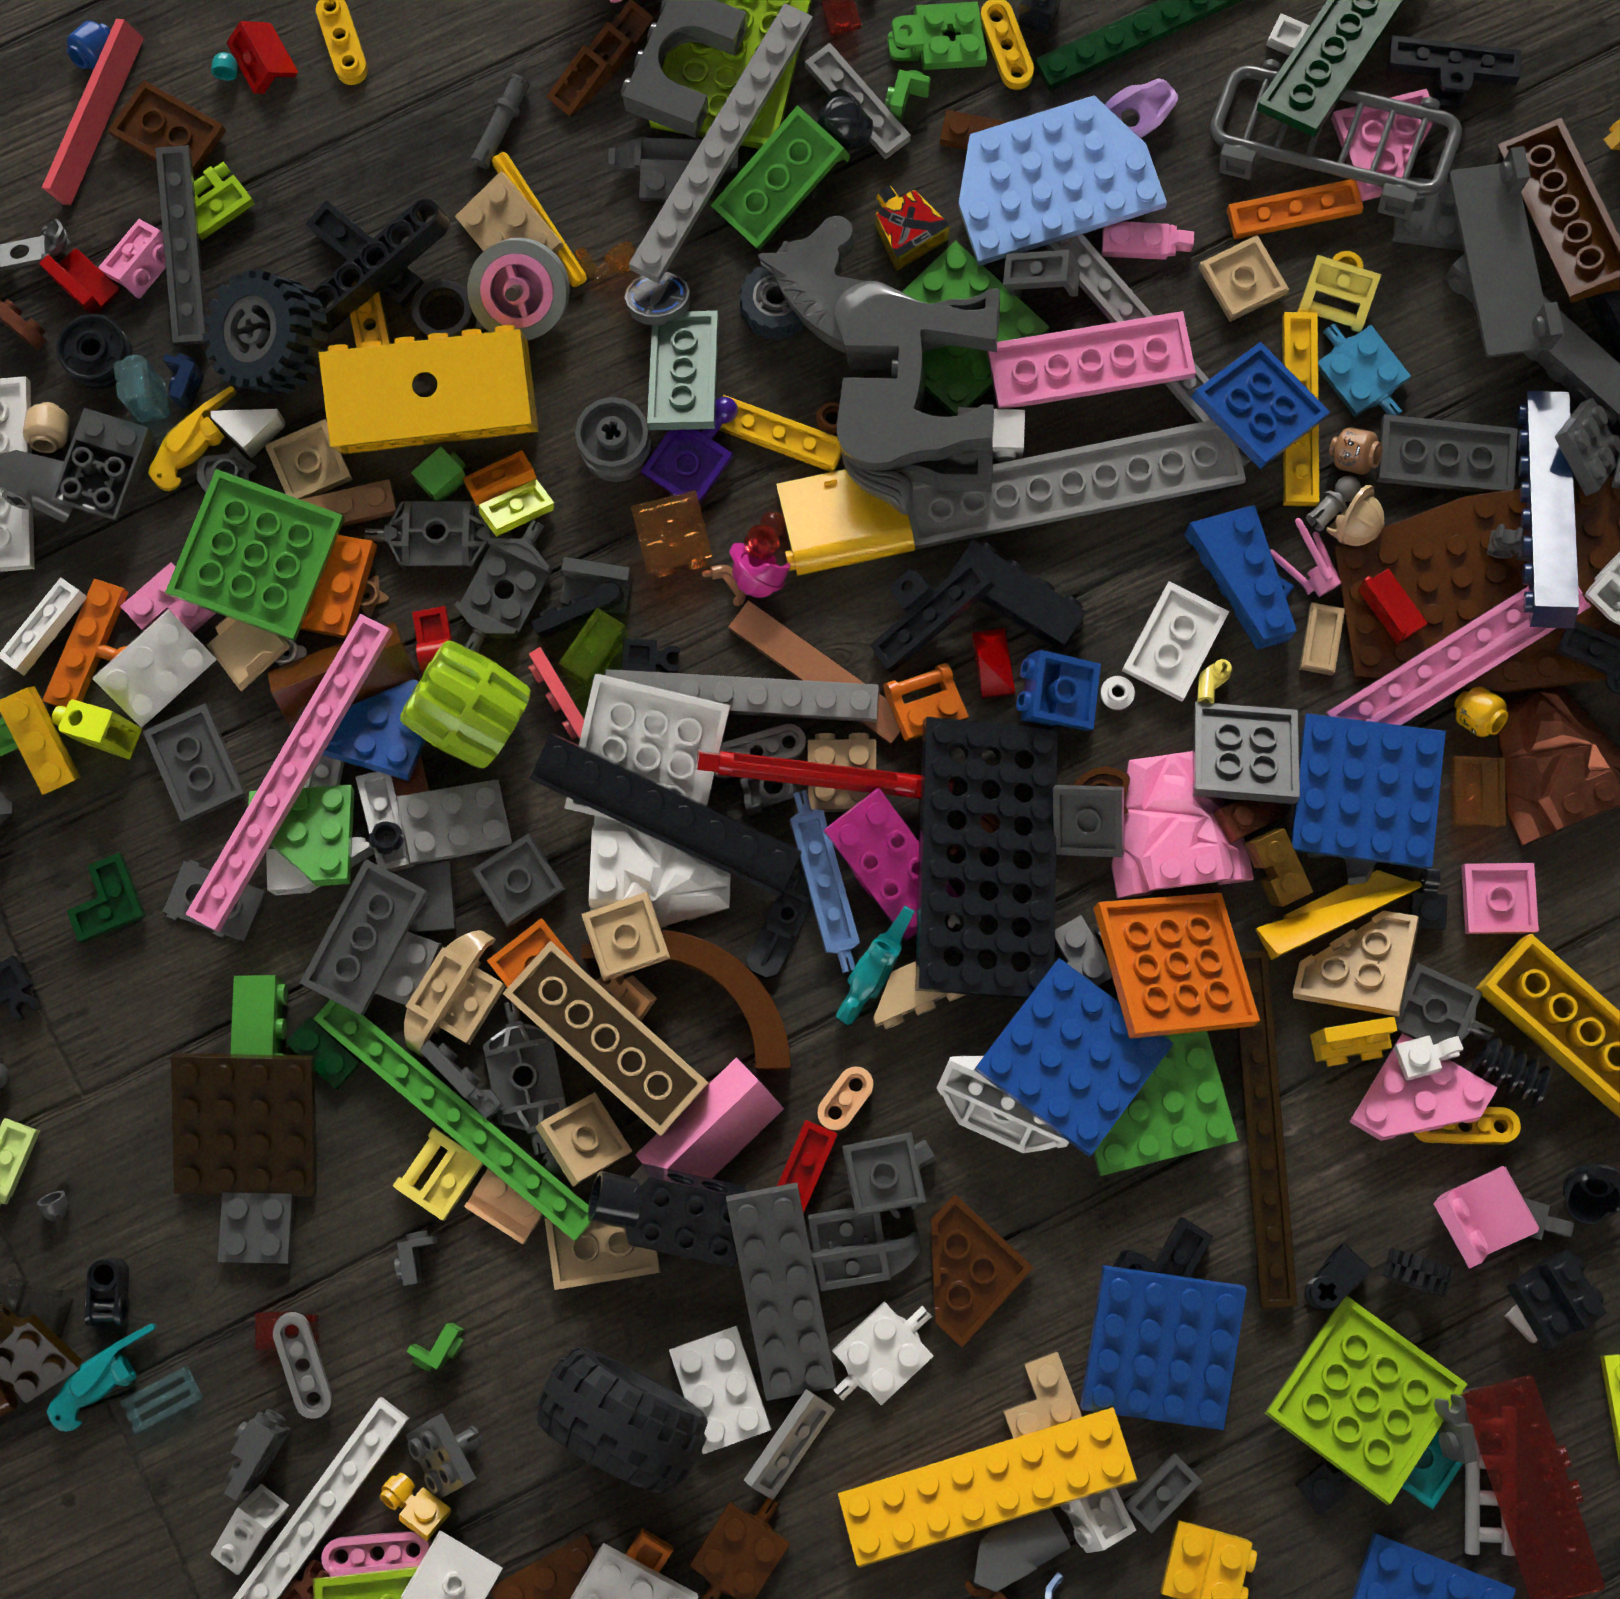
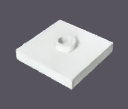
[400,1531,503,1599]

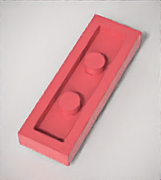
[528,647,584,740]

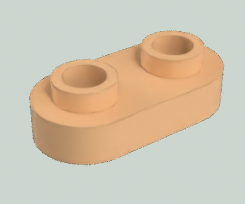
[817,1066,873,1131]

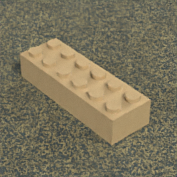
[502,941,709,1136]

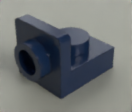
[163,354,204,410]

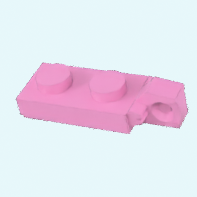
[1101,222,1194,260]

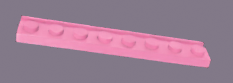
[1325,586,1591,725]

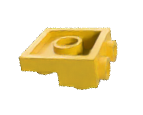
[1310,1016,1398,1067]
[1160,1519,1257,1599]

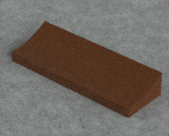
[1498,118,1620,304]

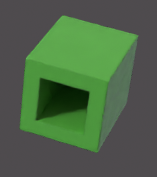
[411,447,466,501]

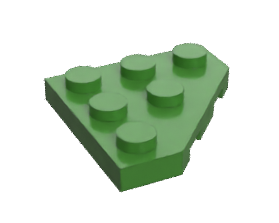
[248,785,354,886]

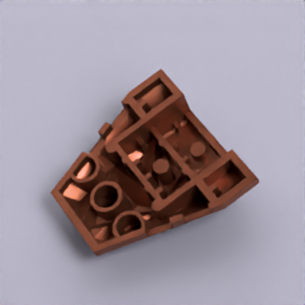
[1497,686,1620,846]

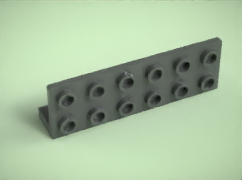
[1448,146,1564,358]

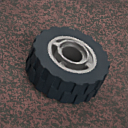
[740,266,804,340]

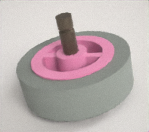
[467,238,570,340]

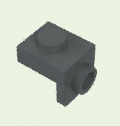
[394,1231,439,1286]

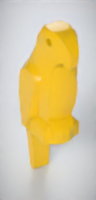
[148,386,236,491]

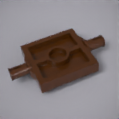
[689,1496,790,1599]

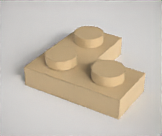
[1003,1352,1082,1438]

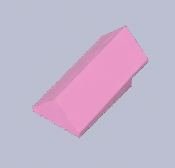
[635,1057,784,1179]

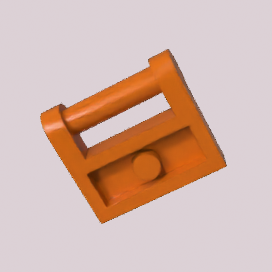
[884,663,969,742]

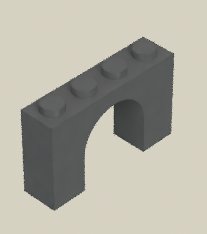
[621,0,748,138]

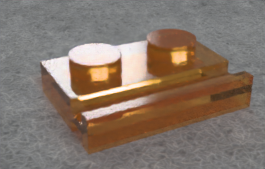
[1451,756,1506,828]

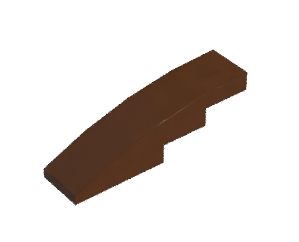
[546,0,658,118]

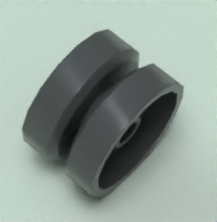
[575,397,652,482]

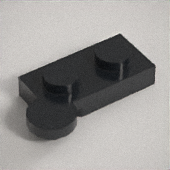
[1554,621,1620,694]

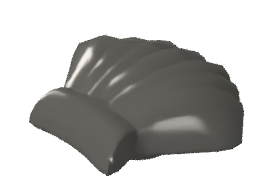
[197,447,257,492]

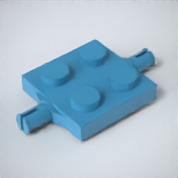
[1318,324,1411,417]

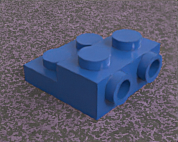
[1016,650,1101,731]

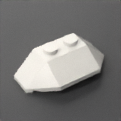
[937,1056,1069,1153]

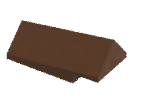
[268,622,420,731]

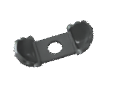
[0,219,71,271]

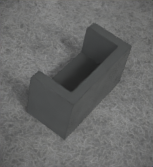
[1003,250,1080,300]

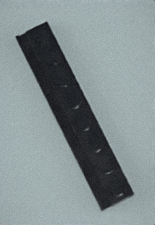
[529,733,802,897]

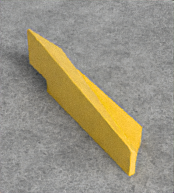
[1255,870,1423,960]

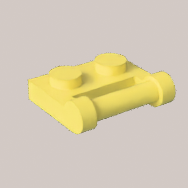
[1297,255,1381,333]
[393,1127,483,1221]

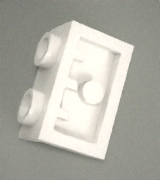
[1060,1488,1136,1553]

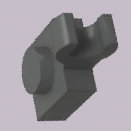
[1523,1198,1574,1240]
[1434,1394,1477,1464]

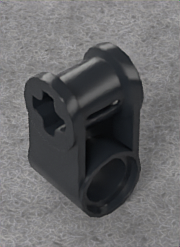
[1304,1243,1372,1310]
[84,1257,129,1327]

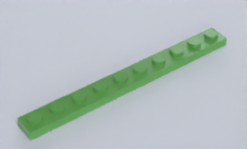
[313,999,593,1242]

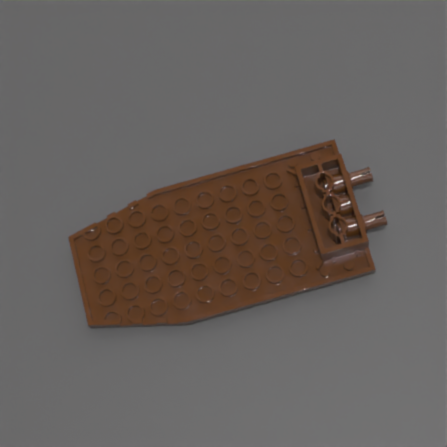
[1333,476,1620,694]

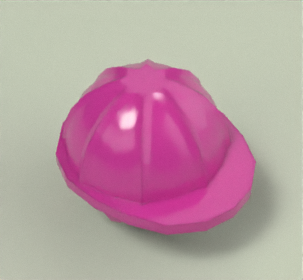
[729,543,791,598]

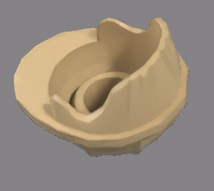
[1326,485,1384,546]

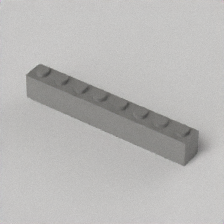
[605,669,880,722]

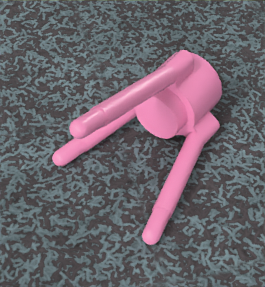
[1270,518,1342,597]

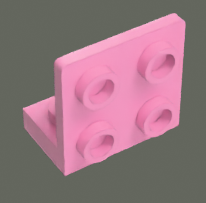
[1433,1166,1539,1268]

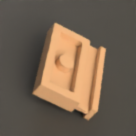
[464,1168,543,1244]

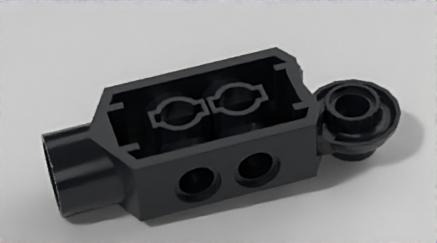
[588,1163,747,1267]

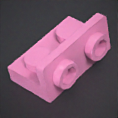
[98,219,166,298]

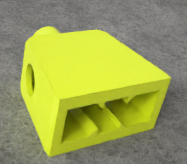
[52,699,142,760]

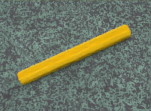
[492,152,587,287]

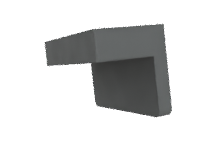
[560,557,633,615]

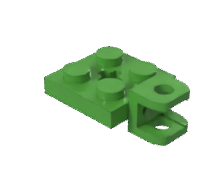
[887,2,987,70]

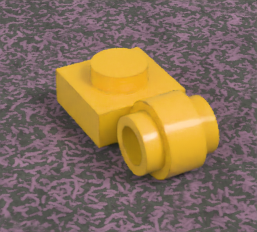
[379,1473,451,1542]

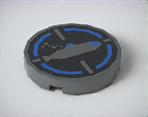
[625,272,691,325]

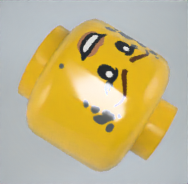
[1454,687,1508,737]

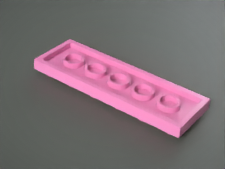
[986,311,1196,409]

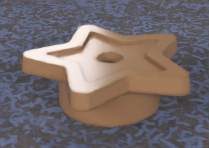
[360,576,389,617]

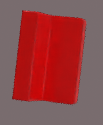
[226,21,298,94]
[39,248,121,314]
[1358,568,1428,644]

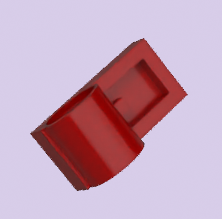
[412,606,453,674]

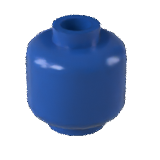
[67,20,111,70]

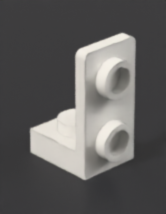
[211,1484,289,1575]

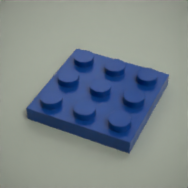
[1191,342,1330,469]

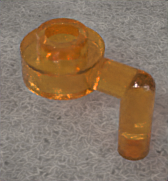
[574,241,636,284]

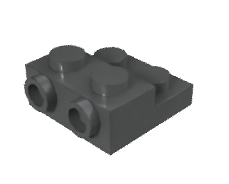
[224,1409,292,1501]

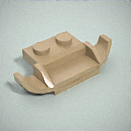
[404,930,506,1057]

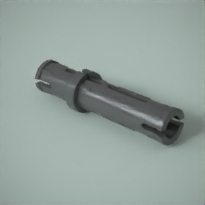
[470,74,530,169]

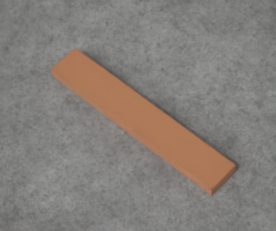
[728,601,901,745]

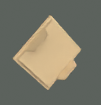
[206,617,291,691]

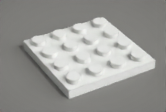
[565,673,731,821]

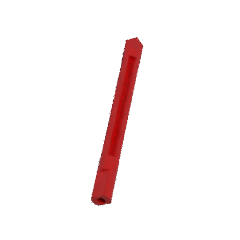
[695,751,953,799]

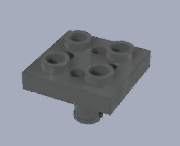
[405,1413,483,1500]

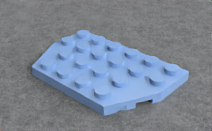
[958,95,1167,266]

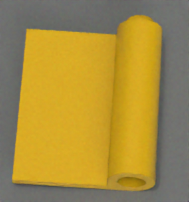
[776,469,915,576]

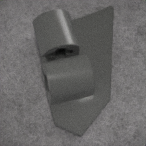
[0,450,73,523]
[974,1508,1071,1592]

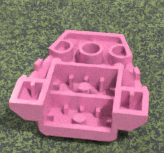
[1111,751,1254,899]

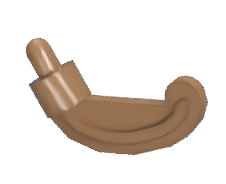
[702,565,746,606]

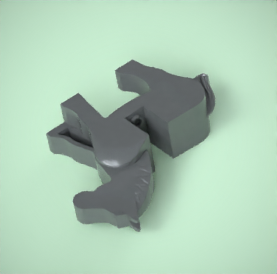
[758,216,1000,515]

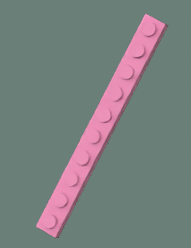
[186,614,393,932]

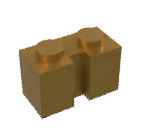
[1243,829,1313,907]

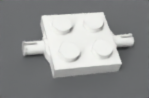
[832,1301,933,1405]

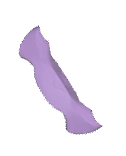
[1105,79,1178,139]

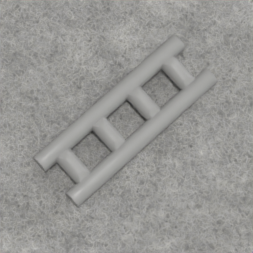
[1465,1404,1517,1556]

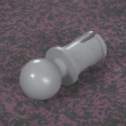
[1306,476,1361,531]

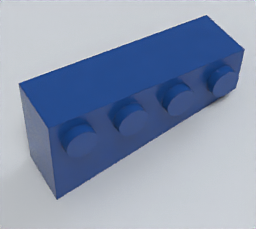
[1184,505,1297,650]

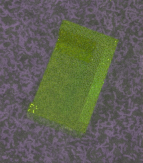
[559,608,629,690]

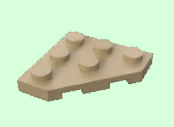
[1293,911,1419,1017]

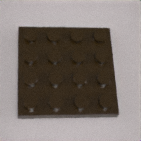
[171,1053,317,1196]

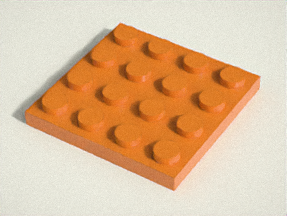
[1093,893,1260,1039]

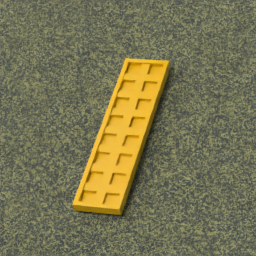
[838,1407,1138,1568]

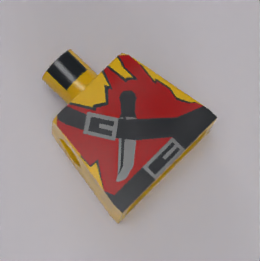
[875,186,950,271]

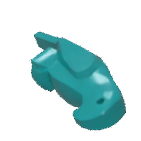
[836,906,915,1025]
[47,1323,157,1432]

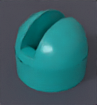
[211,52,238,81]

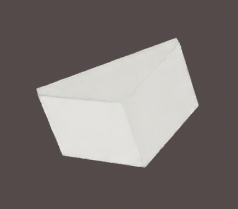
[211,409,285,459]

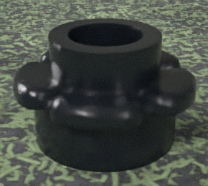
[369,821,404,855]

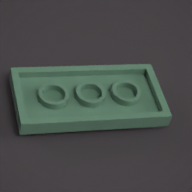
[647,311,719,430]

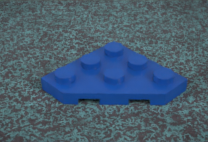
[322,679,426,781]

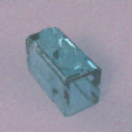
[113,355,170,422]

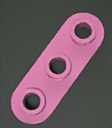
[321,1531,432,1576]

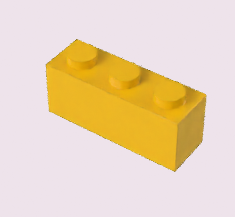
[0,686,81,795]

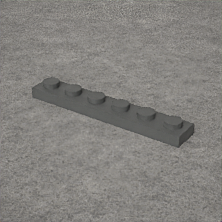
[155,145,207,346]

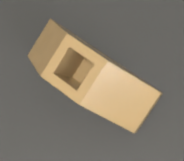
[873,961,965,1030]

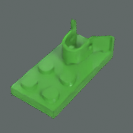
[711,105,850,251]

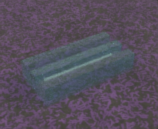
[120,1366,203,1434]

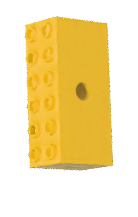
[318,325,539,455]

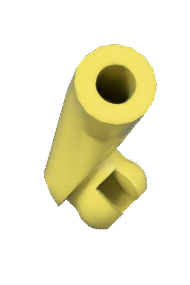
[1197,659,1232,703]

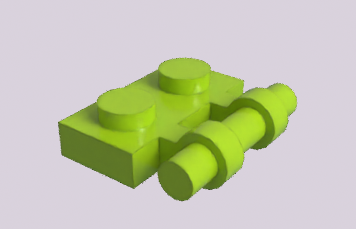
[194,162,255,240]

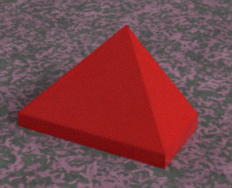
[971,628,1015,699]

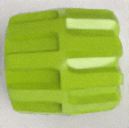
[400,640,530,769]

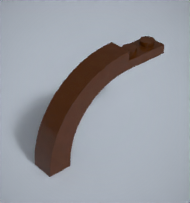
[581,930,792,1071]

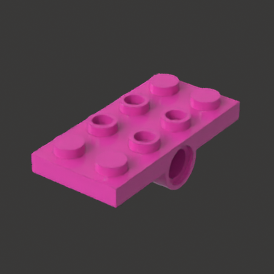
[823,788,959,940]

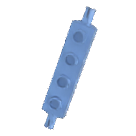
[789,790,860,973]

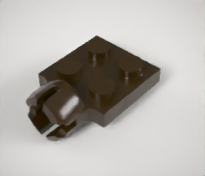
[0,1301,83,1403]

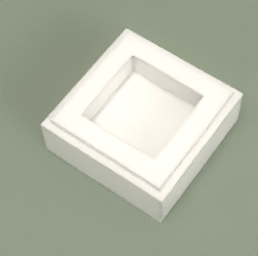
[1266,14,1310,56]

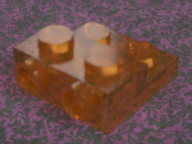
[631,490,713,577]

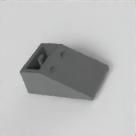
[50,408,156,521]

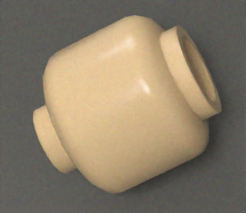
[23,402,70,453]

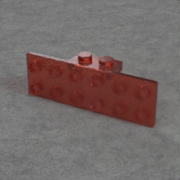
[1462,1375,1605,1599]

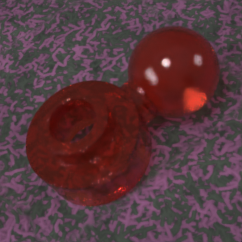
[744,511,786,560]

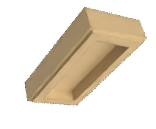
[1299,603,1345,676]

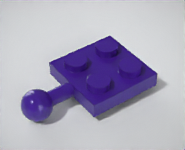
[640,397,738,510]

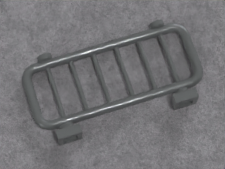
[1210,59,1462,220]

